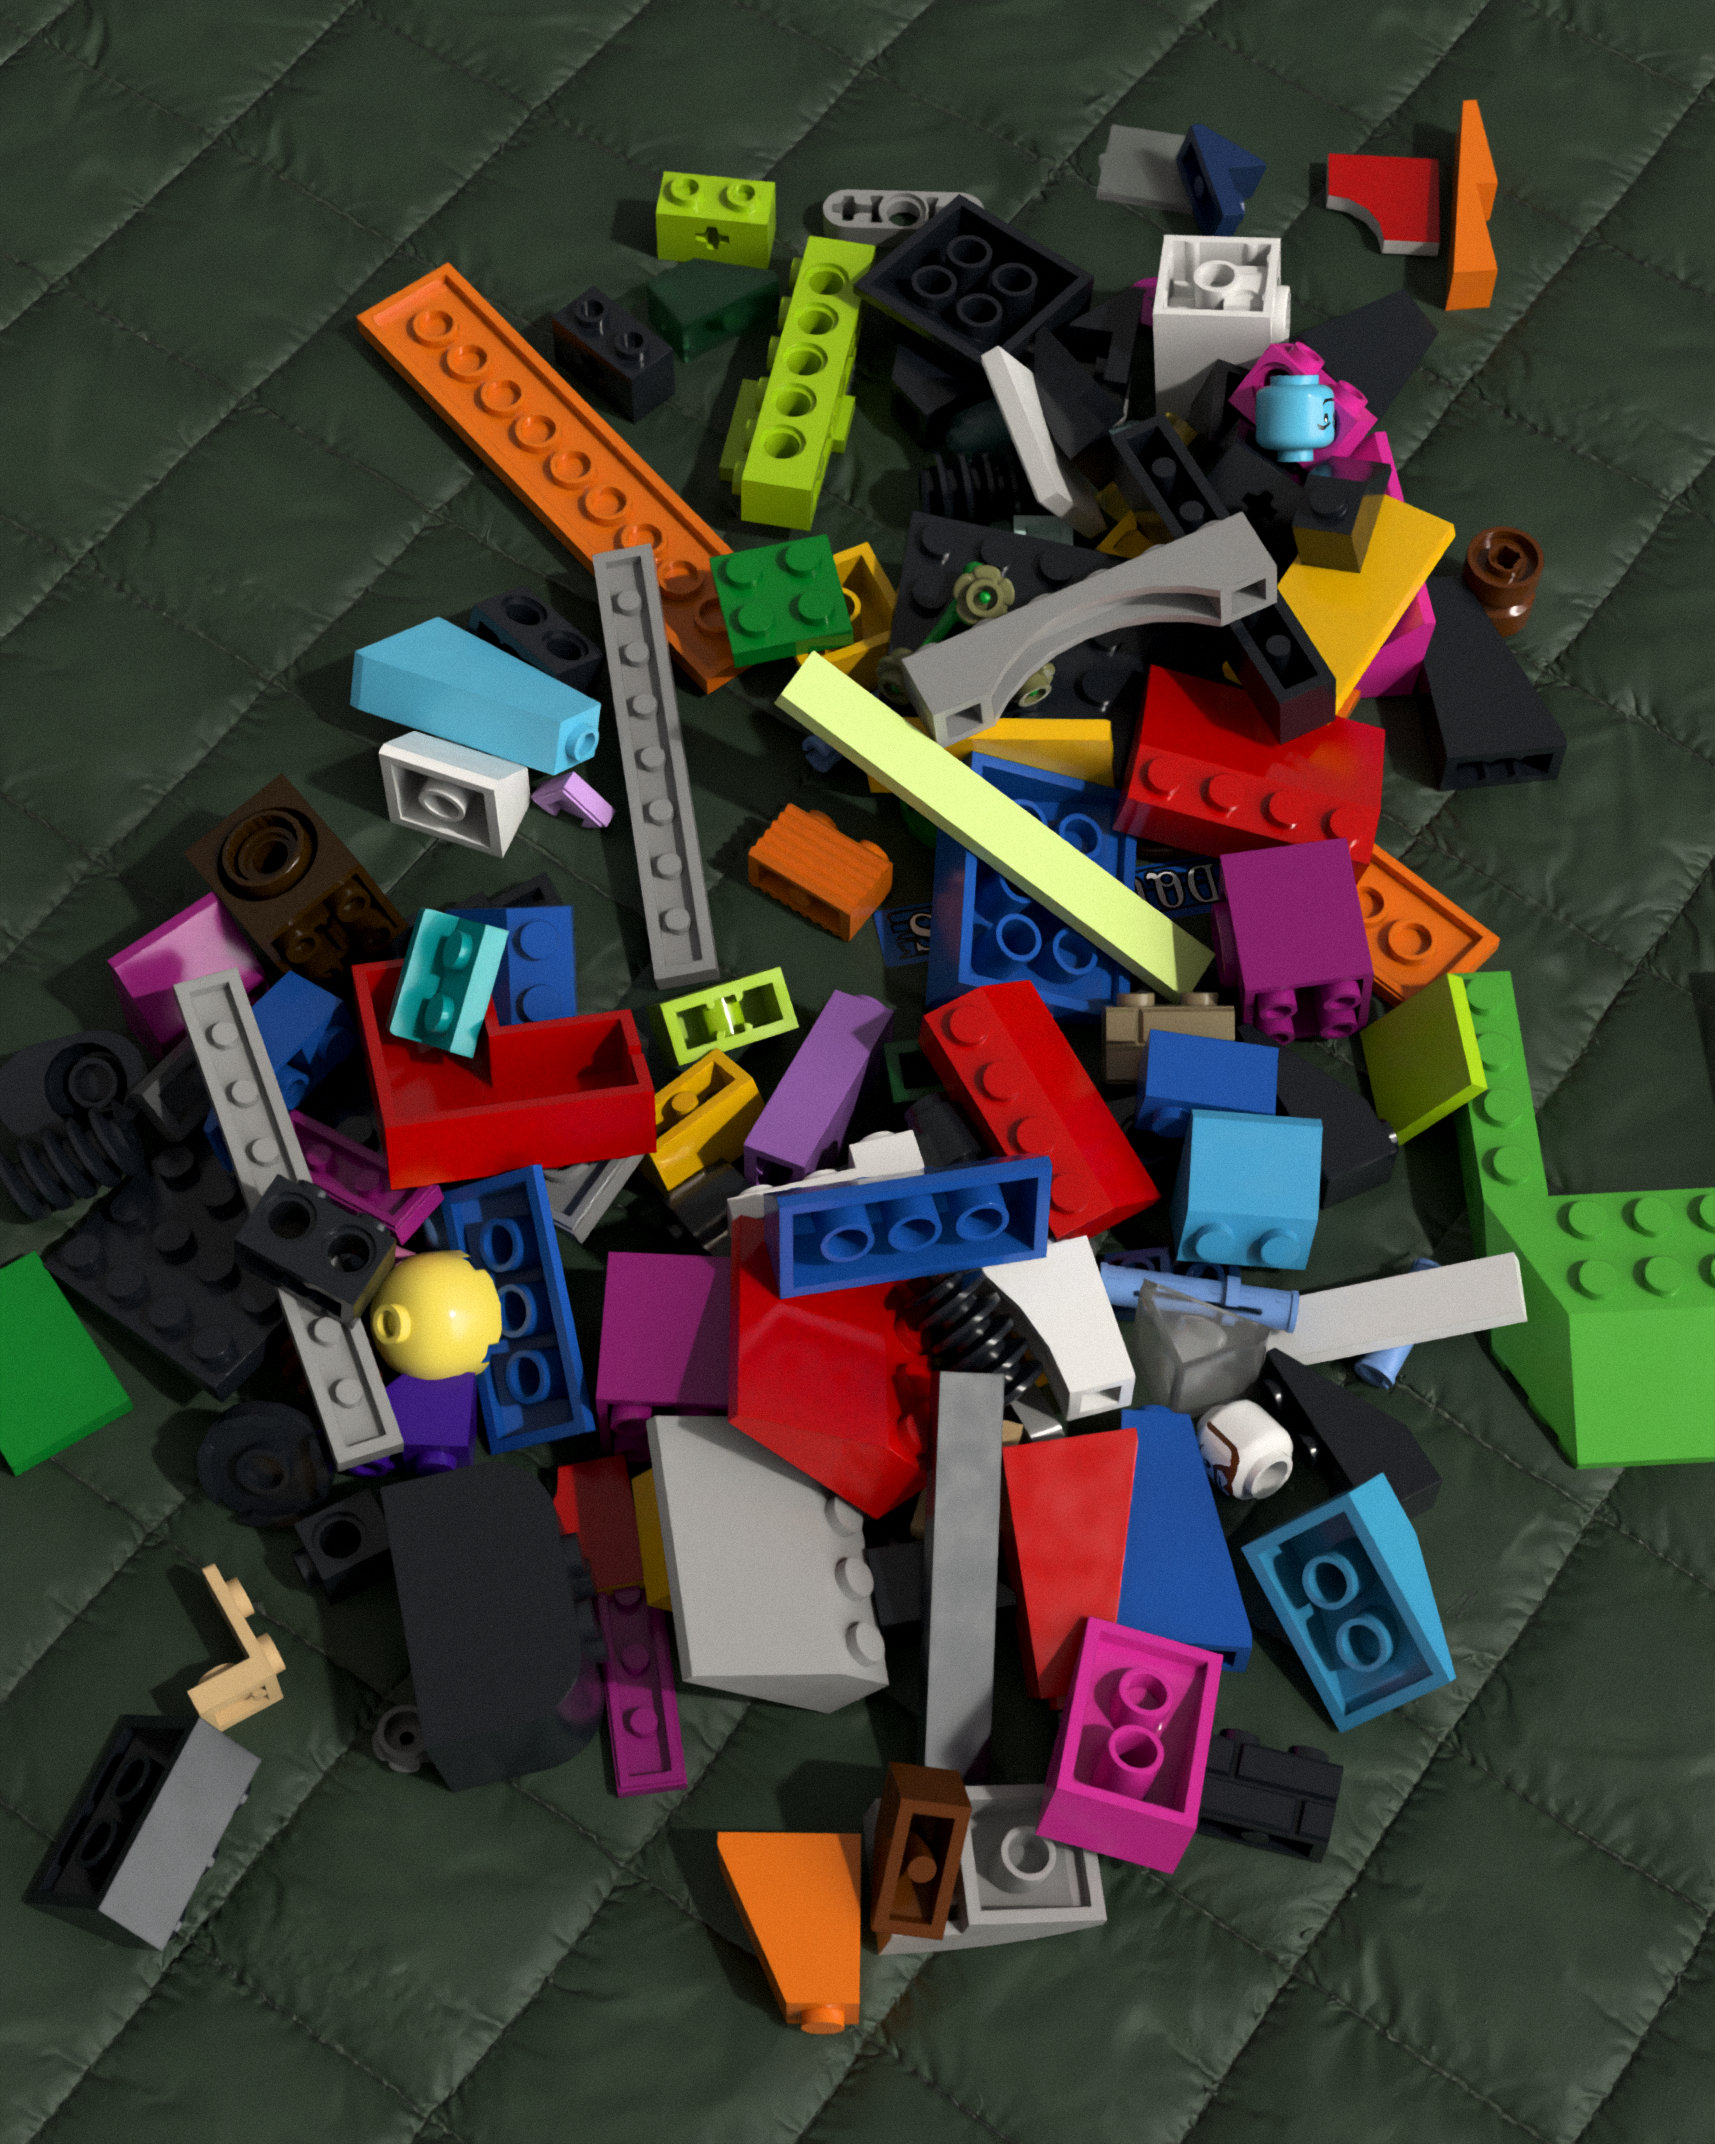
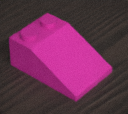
[1035,1616,1223,1874]

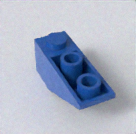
[203,970,360,1173]

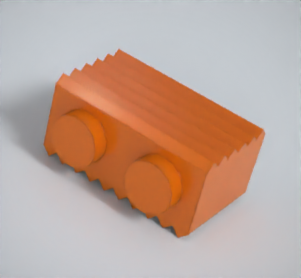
[748,803,893,942]

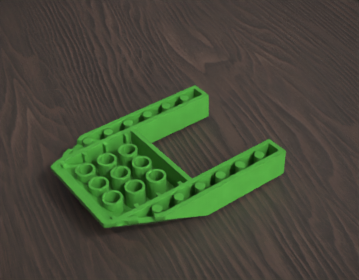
[1452,971,1715,1469]

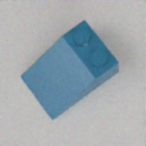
[1241,1472,1456,1733]

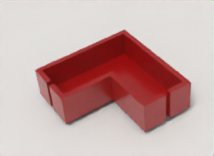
[351,958,657,1190]

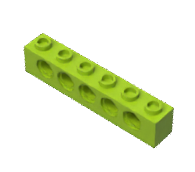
[732,235,876,531]

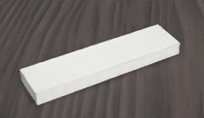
[1258,1252,1527,1365]

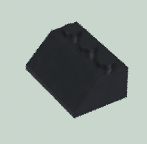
[25,1714,261,1952]

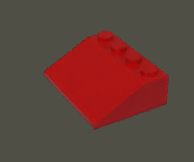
[1112,664,1386,885]
[728,1215,933,1520]

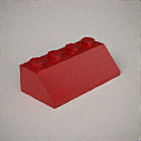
[917,980,1162,1242]

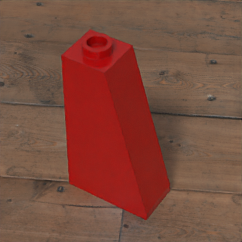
[999,1427,1138,1710]

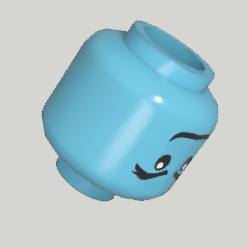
[1255,375,1335,462]

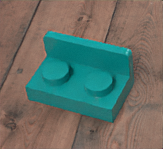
[385,908,509,1058]

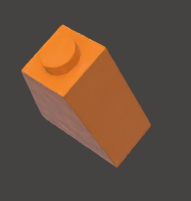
[717,1832,861,2034]

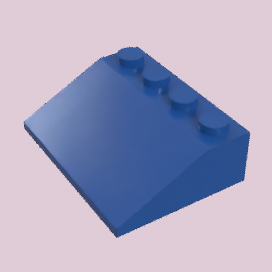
[925,751,1137,1026]

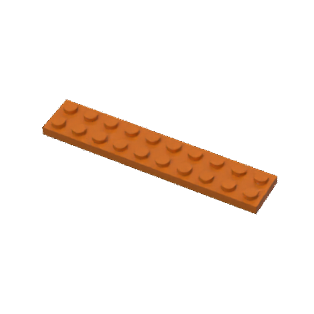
[356,262,754,695]

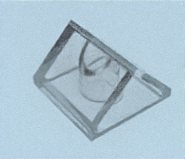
[1130,1279,1272,1419]

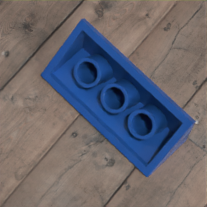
[441,1164,596,1455]

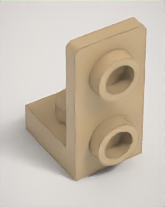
[187,1563,286,1732]

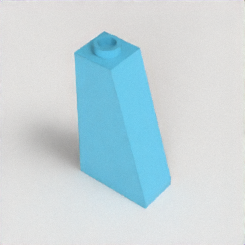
[350,616,601,776]

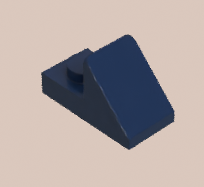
[1175,124,1267,237]

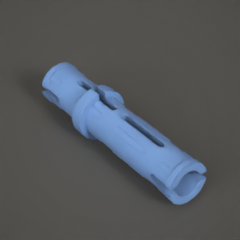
[1099,1262,1299,1333]

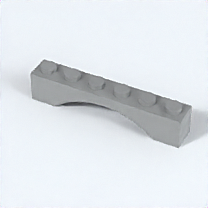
[901,512,1277,748]

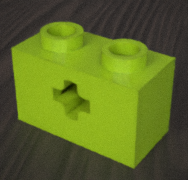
[655,171,776,271]
[646,967,799,1067]

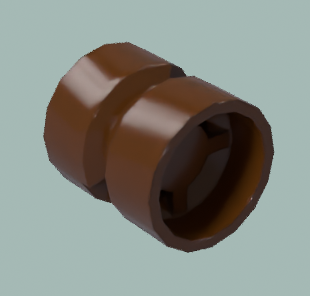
[1462,526,1544,638]

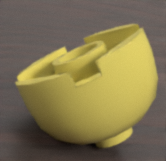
[370,1250,502,1380]

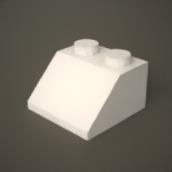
[378,731,531,859]

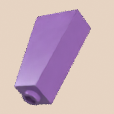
[743,989,894,1187]

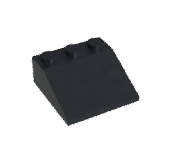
[853,194,1095,377]

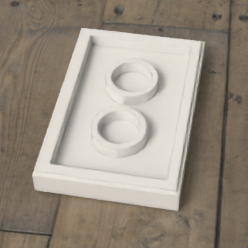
[981,346,1107,539]

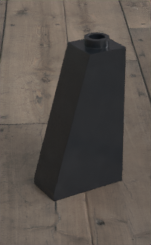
[1280,288,1439,435]
[1413,575,1567,792]

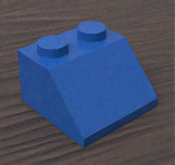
[446,904,578,1026]

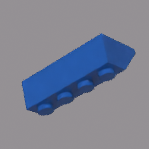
[764,1153,1052,1299]

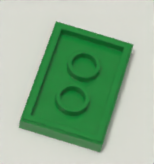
[0,1250,134,1477]

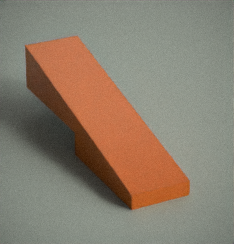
[1445,99,1498,311]

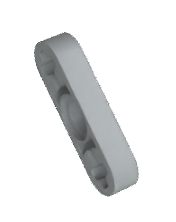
[823,189,984,248]

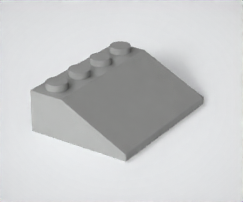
[646,1416,889,1714]

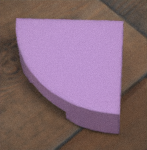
[531,771,616,828]

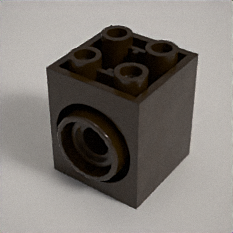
[183,773,409,992]

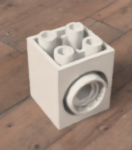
[1153,235,1291,420]

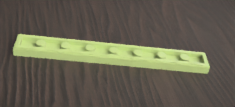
[774,650,1215,1004]

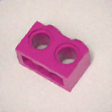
[1228,342,1378,473]

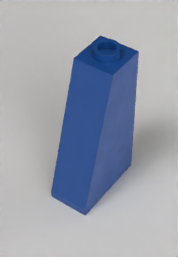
[1117,1405,1252,1673]

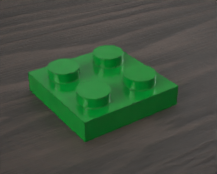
[709,534,854,668]

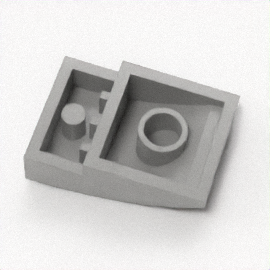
[863,1784,1107,1955]

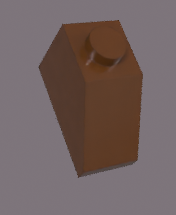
[870,1762,972,1940]

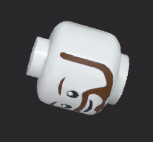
[1196,1400,1293,1500]

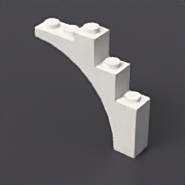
[727,1129,1136,1421]

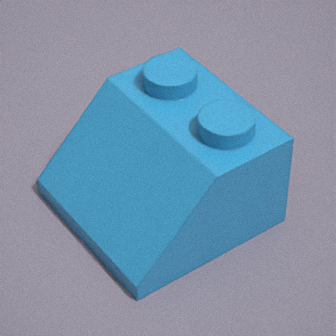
[1169,1109,1323,1270]

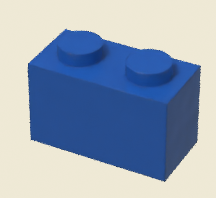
[1134,1029,1279,1138]

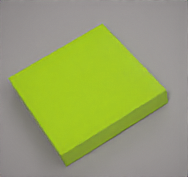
[1360,973,1488,1146]

